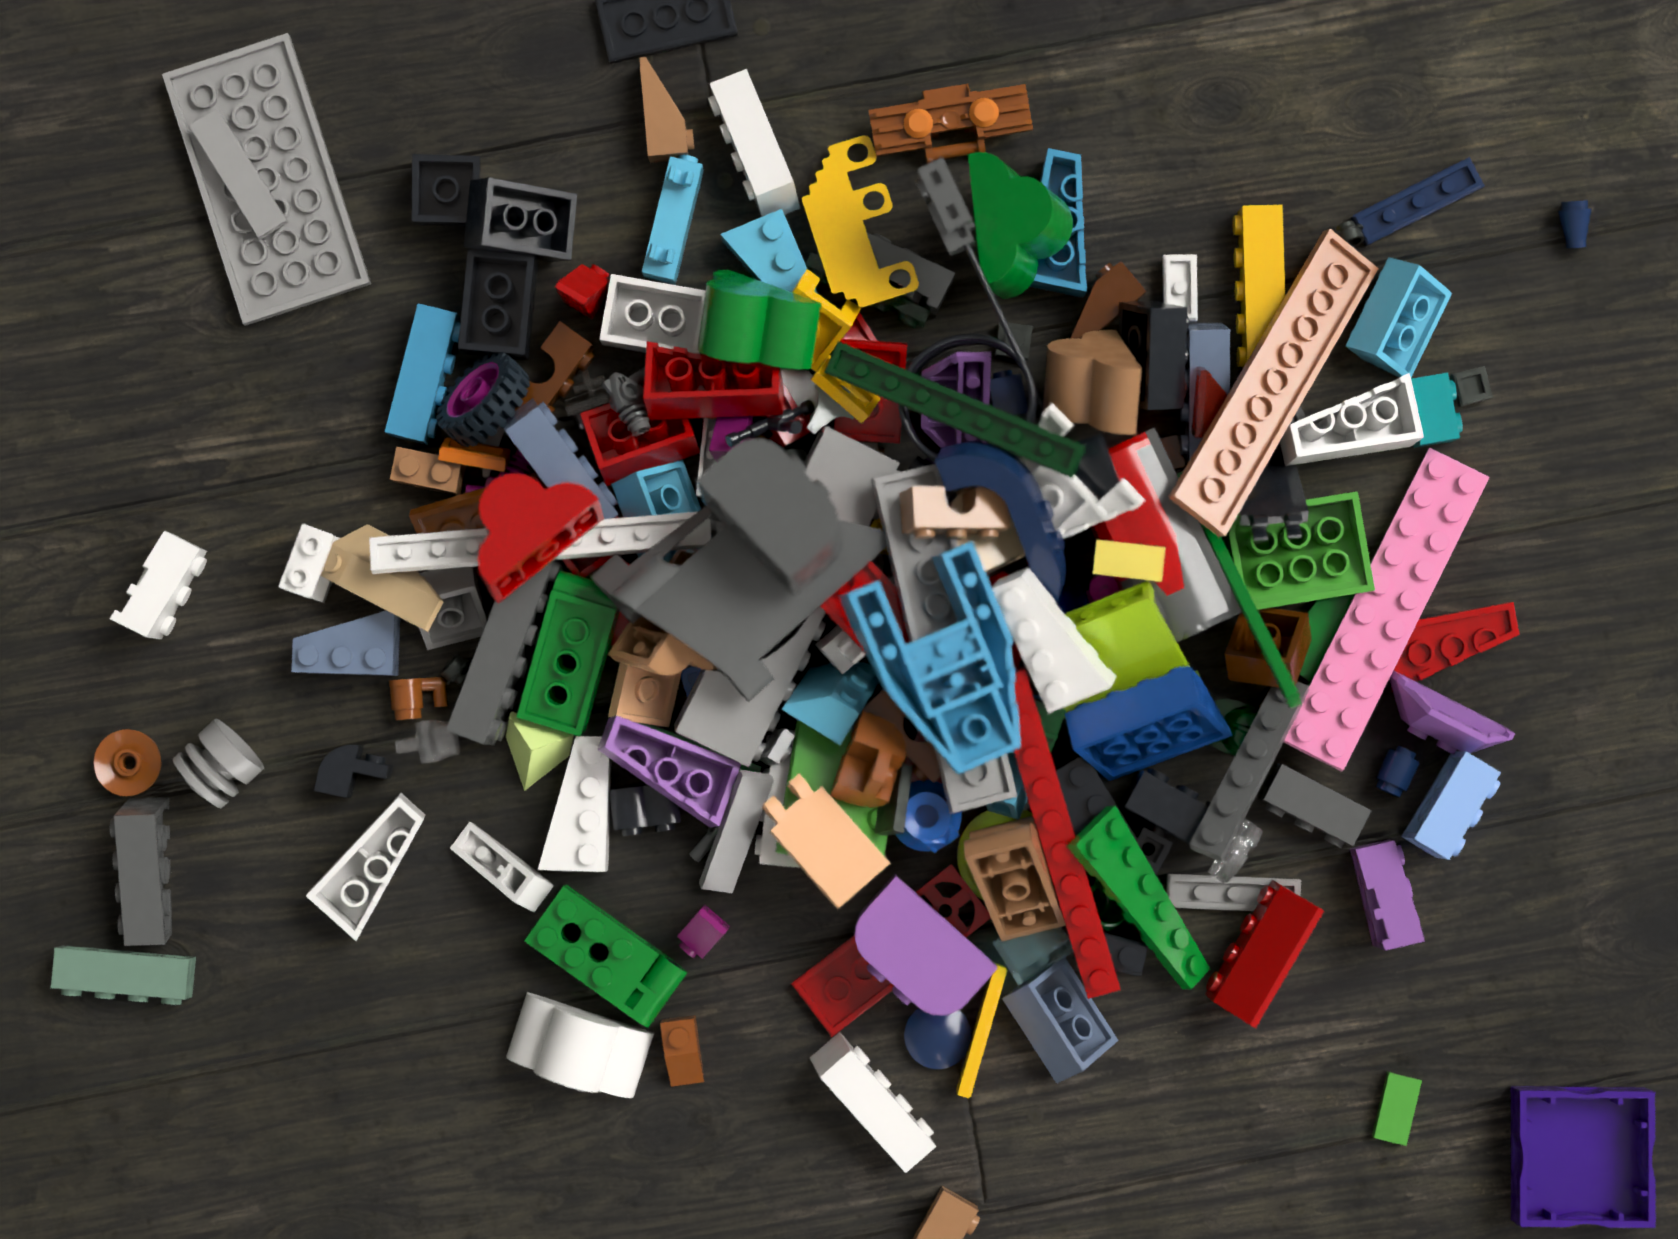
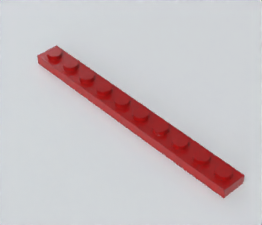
[1013,667,1121,999]

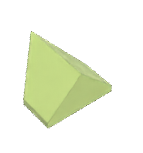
[506,711,574,791]

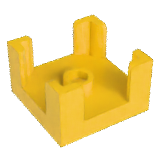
[792,269,861,372]

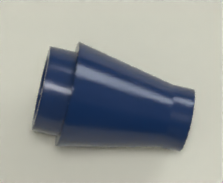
[1558,200,1592,249]

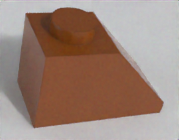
[660,1015,704,1087]

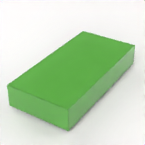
[1372,1071,1422,1146]

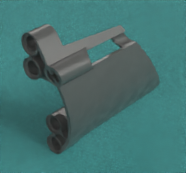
[590,505,887,702]

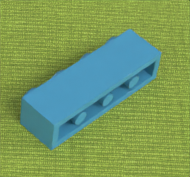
[385,303,461,445]

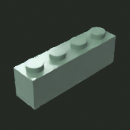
[51,945,196,1005]

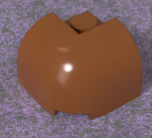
[830,711,906,807]

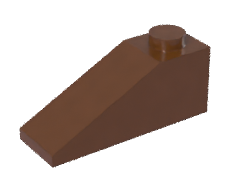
[1070,261,1146,338]

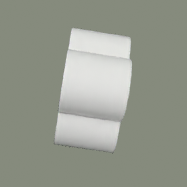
[506,992,654,1098]

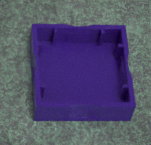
[1511,1086,1656,1228]

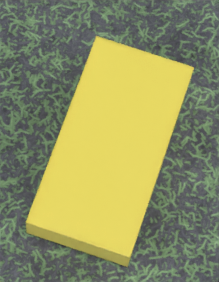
[1093,540,1166,582]

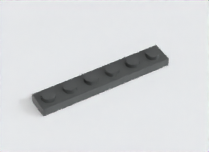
[1190,681,1309,862]

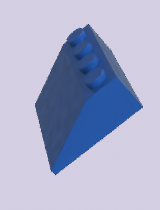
[1065,666,1232,781]

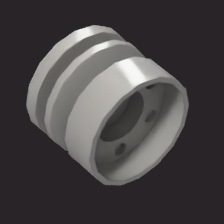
[173,718,264,809]

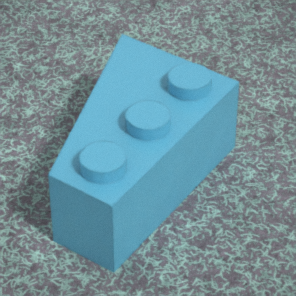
[720,209,818,294]

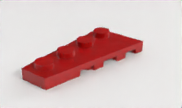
[1391,602,1520,692]

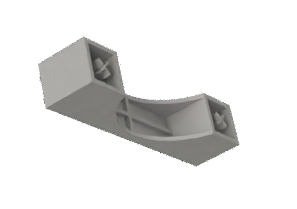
[674,426,900,767]

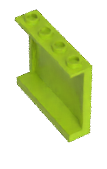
[1063,580,1200,719]

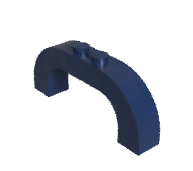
[935,442,1066,640]

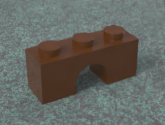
[514,321,595,415]
[862,688,941,783]

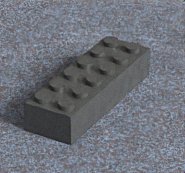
[446,559,567,746]

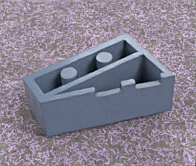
[292,610,400,676]

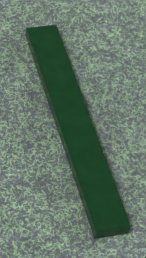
[824,341,1086,479]

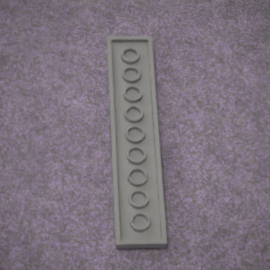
[871,464,1017,813]

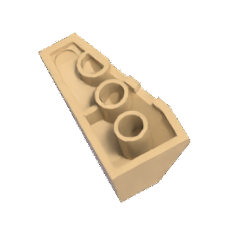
[320,524,444,632]

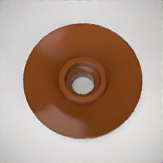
[94,729,161,796]

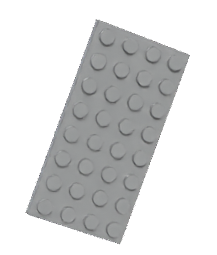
[162,33,371,326]

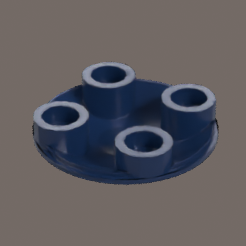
[904,1008,971,1069]

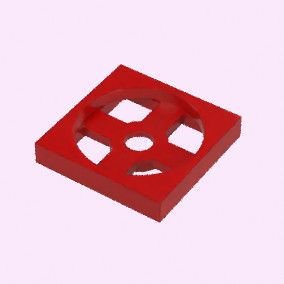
[916,864,991,937]

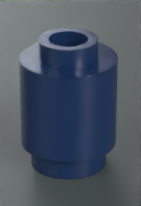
[1375,746,1420,798]

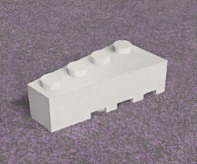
[708,69,800,217]
[1280,373,1424,466]
[538,736,612,872]
[306,793,425,941]
[810,1032,936,1173]

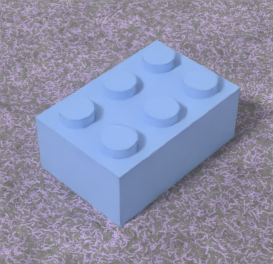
[1401,751,1501,860]

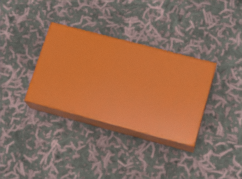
[438,438,511,472]

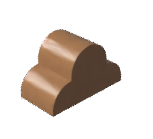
[1043,330,1141,435]
[608,549,717,676]
[964,816,1066,942]

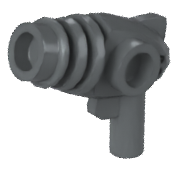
[602,367,651,436]

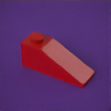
[555,264,610,319]

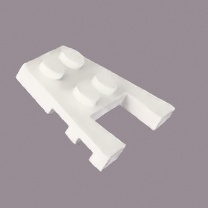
[1020,403,1145,539]

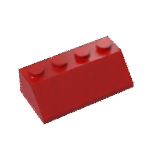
[1205,880,1324,1028]

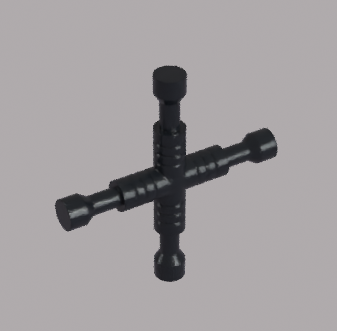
[725,400,815,447]

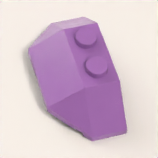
[921,352,991,448]
[1389,670,1515,754]

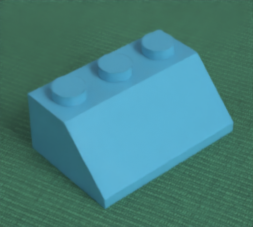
[1346,257,1452,377]
[611,460,712,563]
[782,661,880,745]

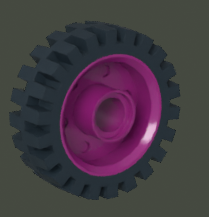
[436,352,530,447]

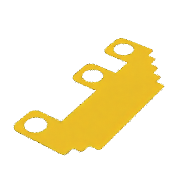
[801,135,919,308]

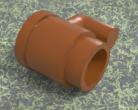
[389,677,447,720]

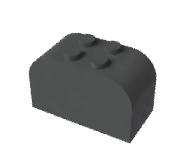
[696,439,842,598]

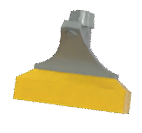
[806,355,881,434]

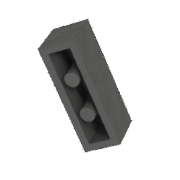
[1259,764,1372,849]

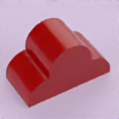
[478,474,604,604]

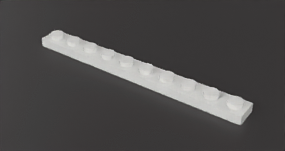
[370,512,712,574]

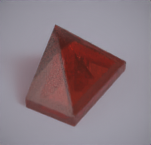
[1191,366,1227,438]

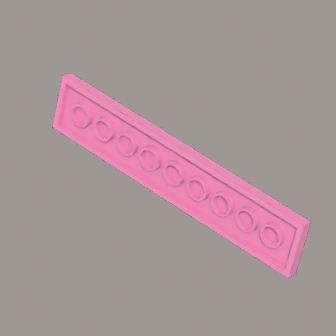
[1284,447,1490,772]

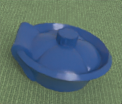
[895,780,962,853]

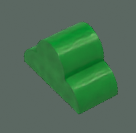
[968,152,1073,299]
[697,270,821,369]

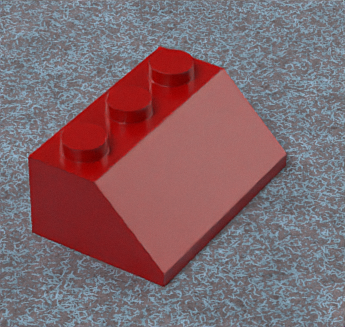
[580,396,700,486]

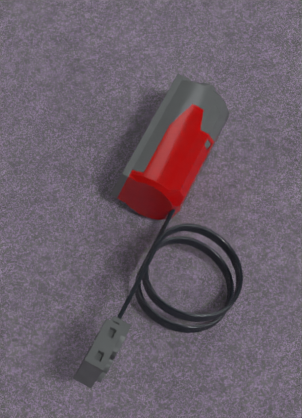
[898,157,1242,642]

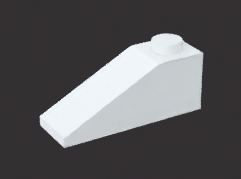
[450,822,554,912]

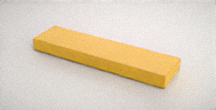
[956,963,1007,1098]

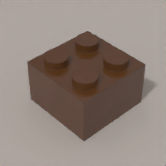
[1225,608,1312,688]

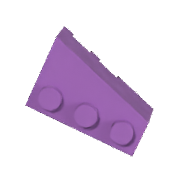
[1350,840,1425,950]

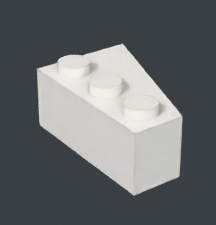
[110,531,207,640]

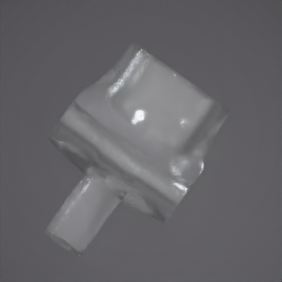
[395,720,460,764]

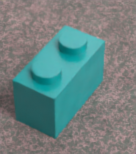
[1411,373,1463,448]

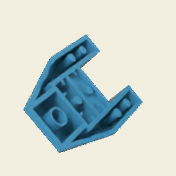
[839,541,1021,774]

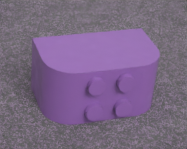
[855,873,998,1015]

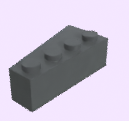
[110,797,172,946]

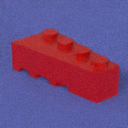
[643,341,784,420]

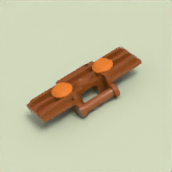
[868,84,1033,164]

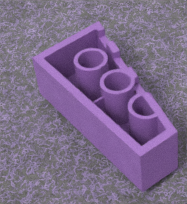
[597,715,741,828]

